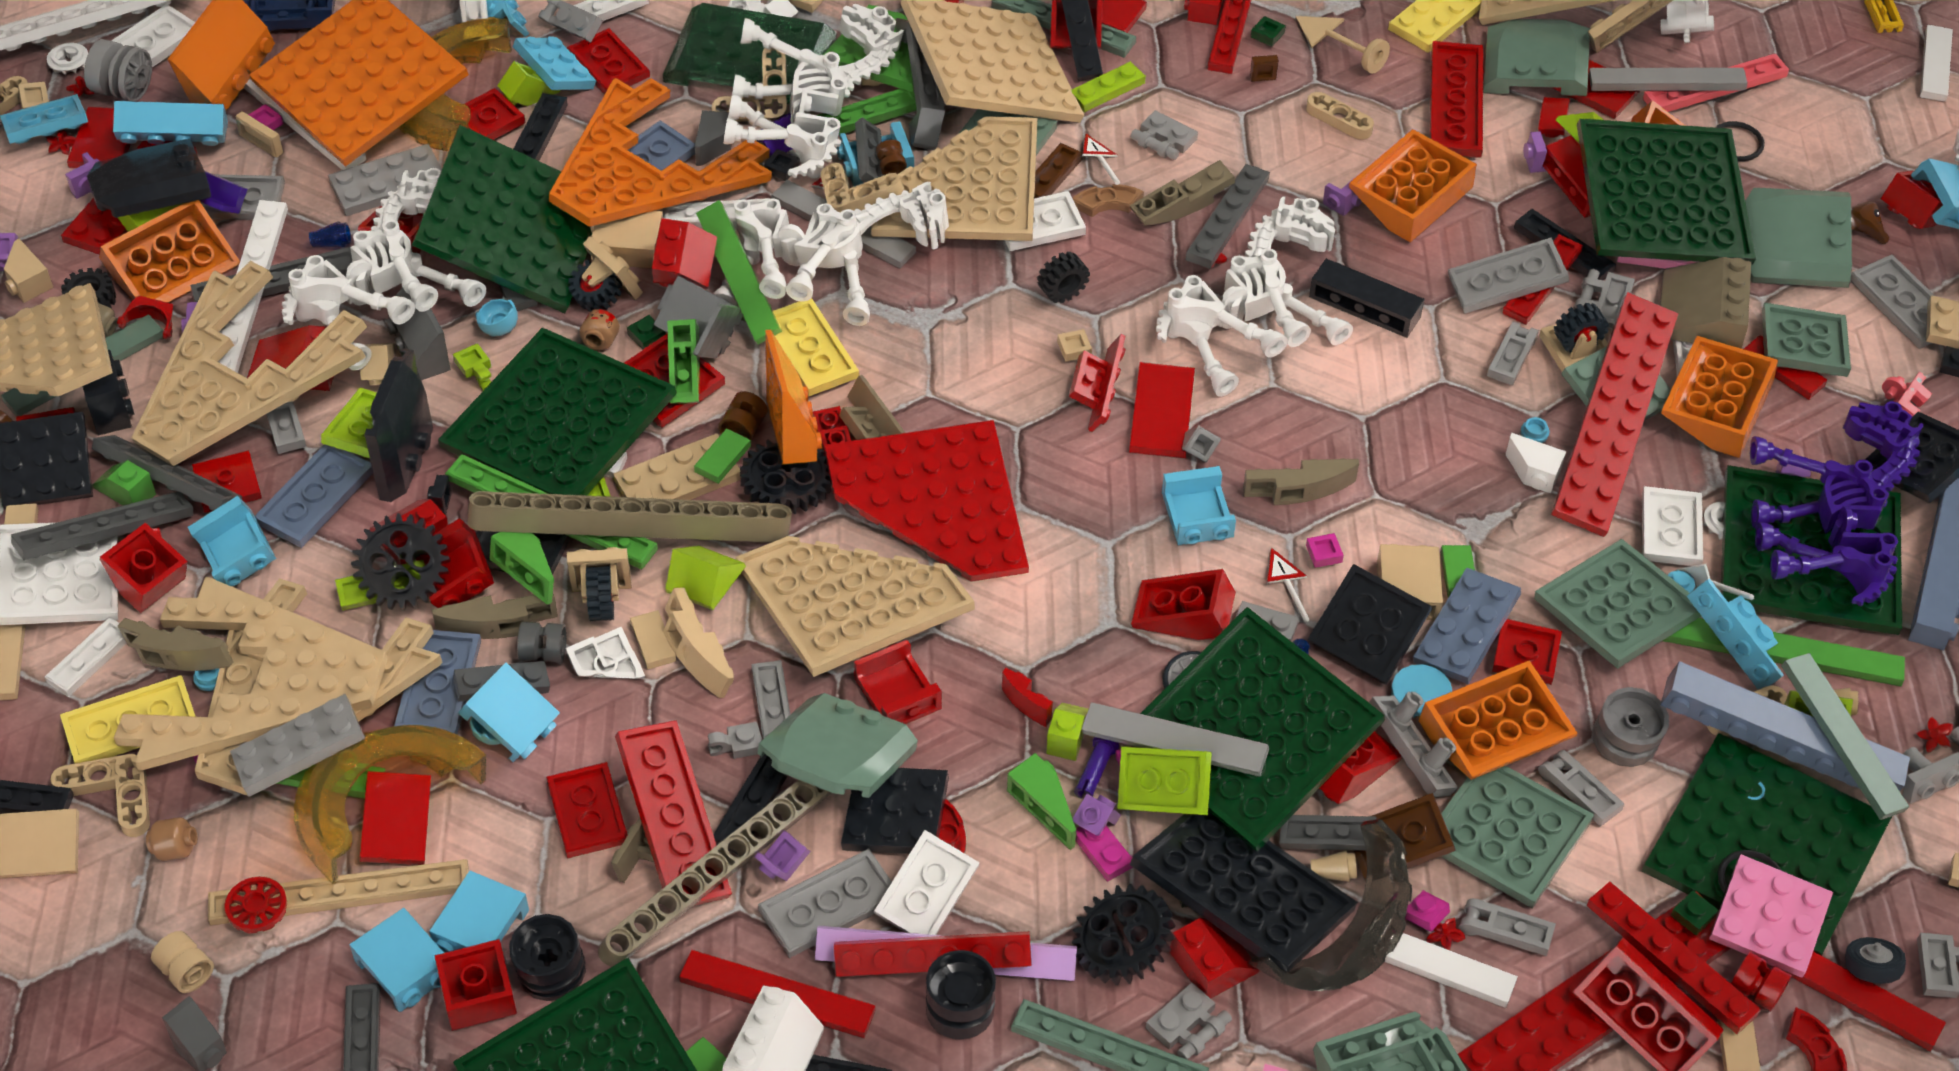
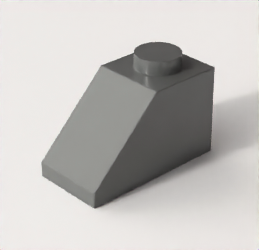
[695,110,738,166]
[162,996,227,1071]

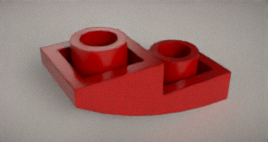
[1538,97,1570,138]
[813,406,851,456]
[1002,667,1053,727]

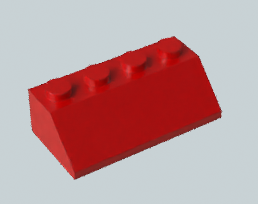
[1573,937,1724,1071]

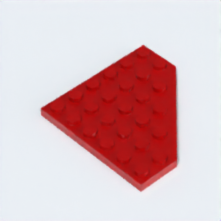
[825,420,1029,582]

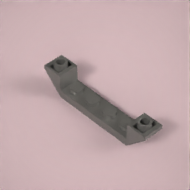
[895,18,945,150]

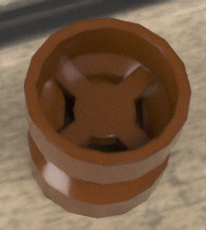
[876,139,907,175]

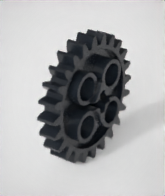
[740,439,831,514]
[351,513,451,611]
[1072,884,1176,985]

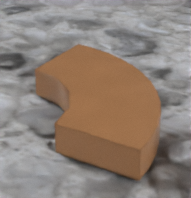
[1072,184,1144,217]

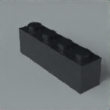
[1309,258,1425,338]

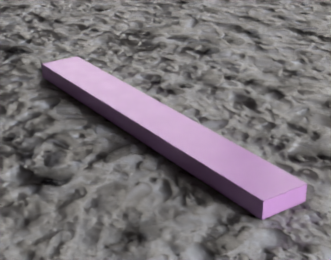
[815,926,1077,981]

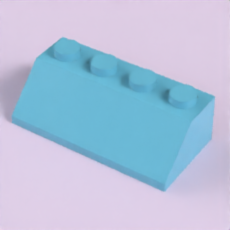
[113,101,228,146]

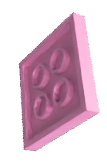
[1709,854,1833,978]

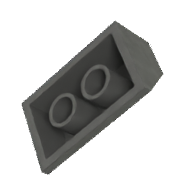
[385,287,451,380]

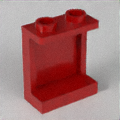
[416,518,494,608]
[854,640,942,724]

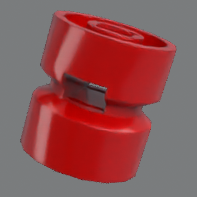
[1731,951,1792,1012]

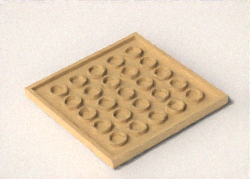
[900,0,1084,123]

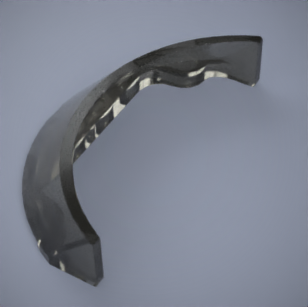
[1248,819,1412,991]

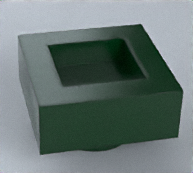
[1251,16,1286,47]
[627,315,666,349]
[1671,891,1719,936]

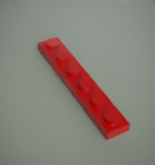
[1587,881,1761,1035]
[834,931,1032,977]

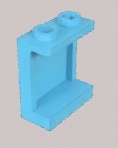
[836,121,914,187]
[1911,158,1959,229]
[1162,466,1236,545]
[188,496,277,586]
[458,662,560,762]
[430,871,529,953]
[349,908,444,1012]

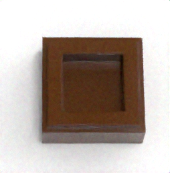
[1250,55,1279,82]

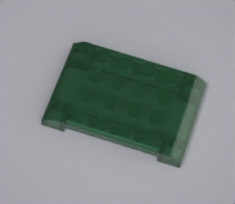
[663,3,837,104]

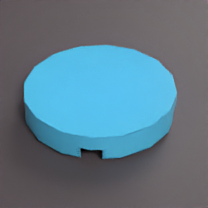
[1391,664,1452,718]

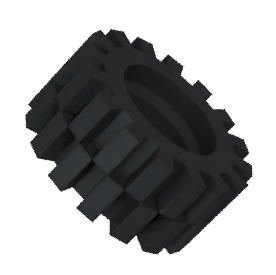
[1037,251,1090,303]
[61,268,116,308]

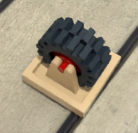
[568,236,643,312]
[1539,303,1609,372]
[567,547,632,621]

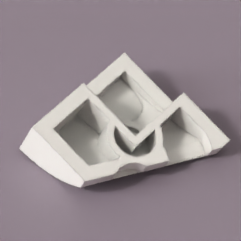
[566,627,645,679]

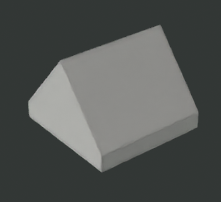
[1182,425,1221,463]

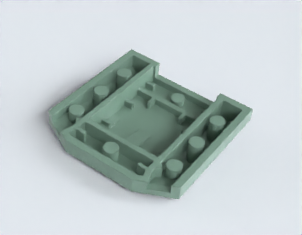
[1483,19,1590,96]
[1745,188,1852,288]
[757,693,918,798]
[1313,1011,1467,1071]

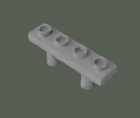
[1369,692,1458,797]
[1902,726,1959,804]

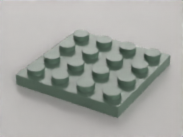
[1534,539,1701,669]
[1441,766,1594,909]

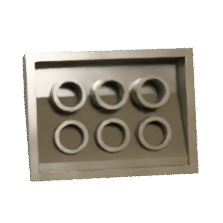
[1660,257,1751,349]

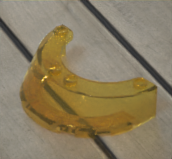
[398,17,512,151]
[294,725,486,885]

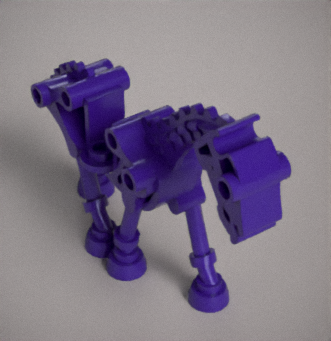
[1750,401,1923,606]

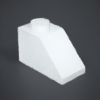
[1506,433,1566,494]

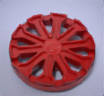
[225,876,287,934]

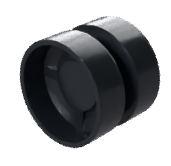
[926,950,996,1039]

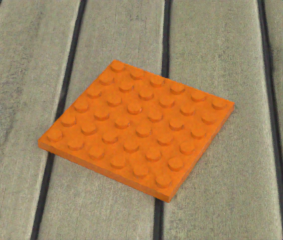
[249,0,469,167]

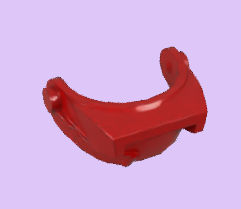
[117,296,173,340]

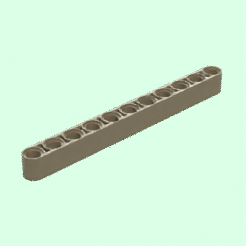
[467,491,792,542]
[598,780,832,967]

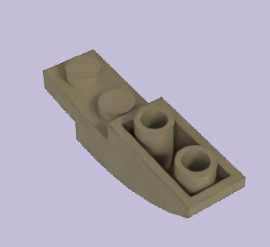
[1130,160,1235,225]
[1243,458,1359,505]
[432,594,558,639]
[118,618,233,671]

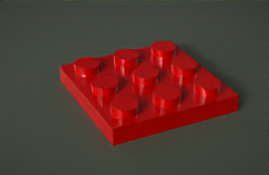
[624,333,725,428]

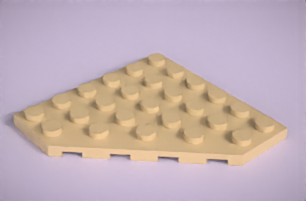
[871,116,1037,241]
[0,283,113,396]
[735,536,975,677]

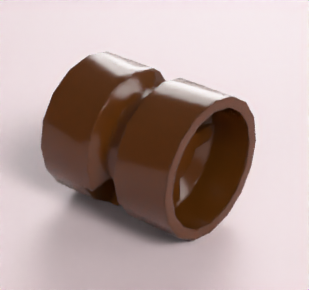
[718,391,768,442]

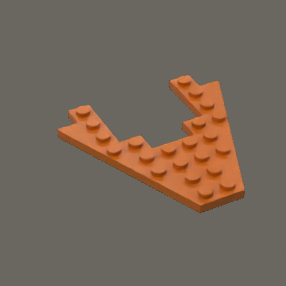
[549,78,772,227]

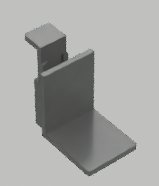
[654,276,743,358]

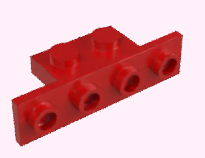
[1069,334,1126,432]

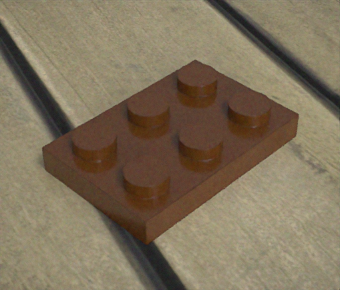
[1353,793,1456,884]

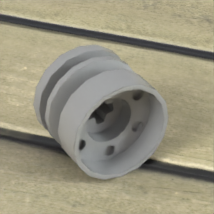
[84,39,152,102]

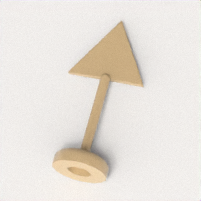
[1296,16,1390,74]

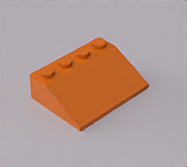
[168,0,275,111]
[1349,129,1477,243]
[99,200,240,303]
[765,330,822,464]
[1661,336,1778,458]
[1418,660,1578,780]

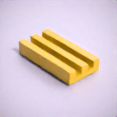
[1864,0,1904,33]

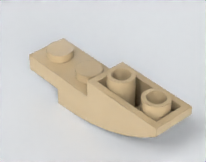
[663,588,734,698]

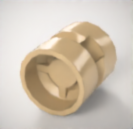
[151,931,214,993]

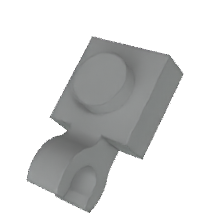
[708,722,762,759]

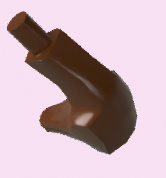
[1851,201,1890,244]

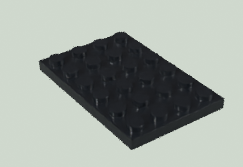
[1130,811,1358,975]

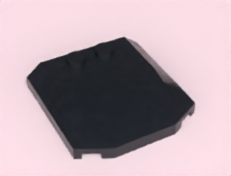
[87,138,211,218]
[365,349,433,502]

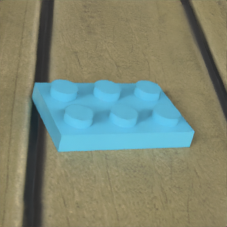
[513,36,596,90]
[0,94,88,144]

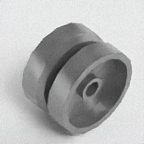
[1592,687,1669,767]

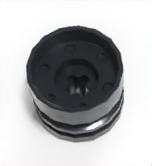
[509,914,586,1001]

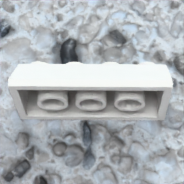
[723,985,824,1071]

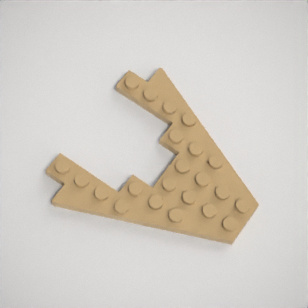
[131,260,367,466]
[114,577,388,770]
[195,578,442,796]

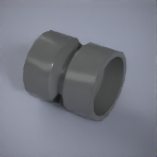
[517,621,567,663]

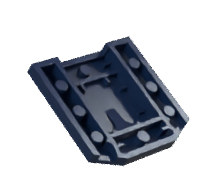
[243,0,336,31]

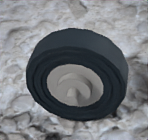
[1845,937,1906,984]

